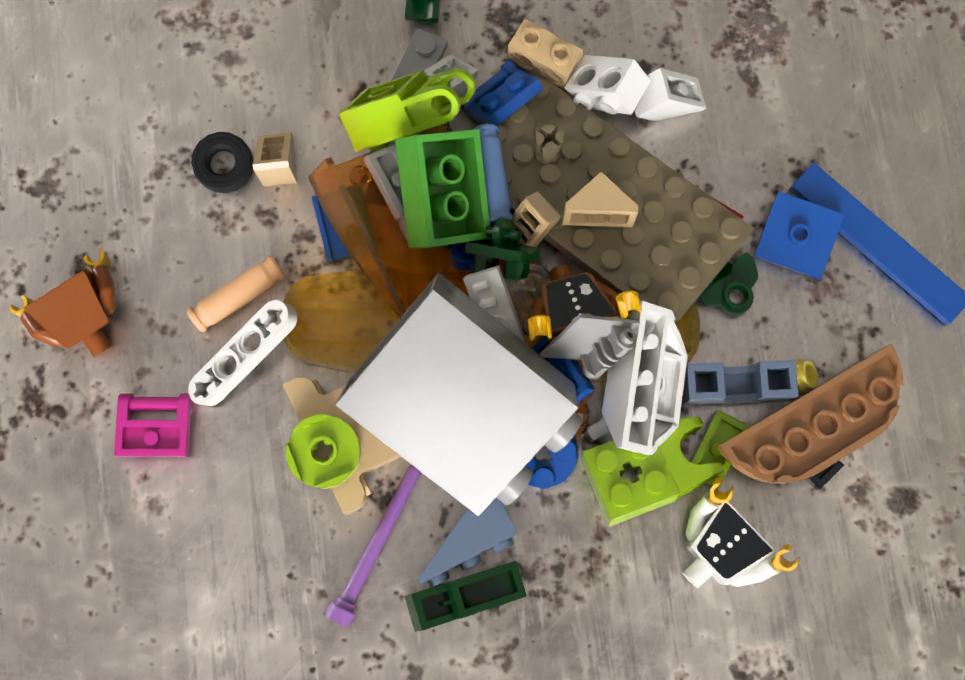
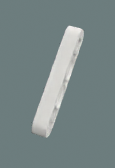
[188,300,297,406]

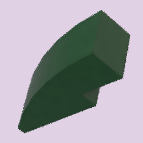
[404,561,527,632]

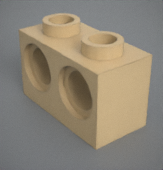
[507,19,584,92]

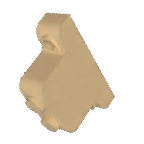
[282,377,401,515]

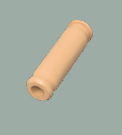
[187,256,285,332]

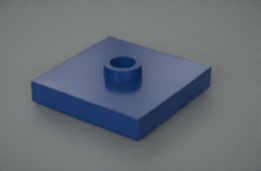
[753,191,845,280]

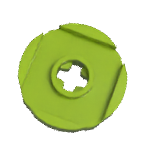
[285,414,361,489]

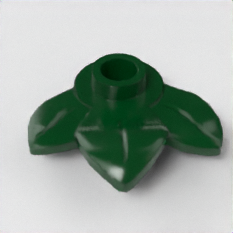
[698,252,758,315]

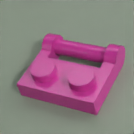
[114,393,194,457]

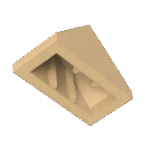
[253,132,297,187]
[562,172,638,227]

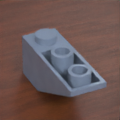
[417,498,518,588]

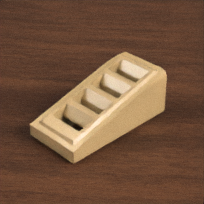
[512,191,561,247]

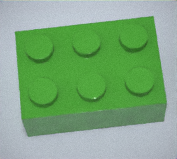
[395,129,492,248]

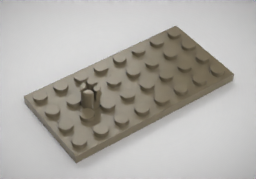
[497,73,754,325]

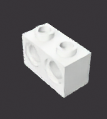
[564,55,651,115]

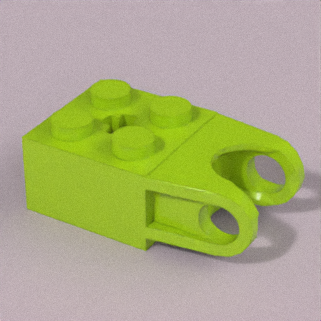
[338,68,476,152]
[581,417,725,527]

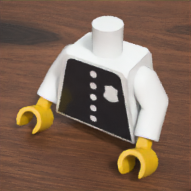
[682,477,801,589]

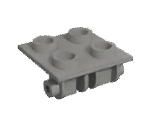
[539,313,640,379]

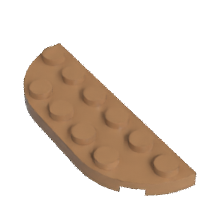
[716,344,903,484]

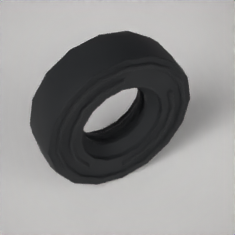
[191,132,254,193]

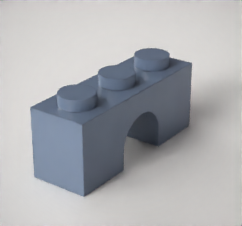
[682,360,799,405]

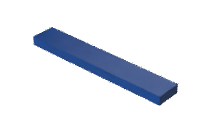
[789,163,965,325]

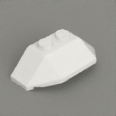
[602,301,688,455]

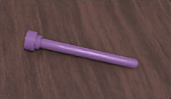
[323,464,421,628]

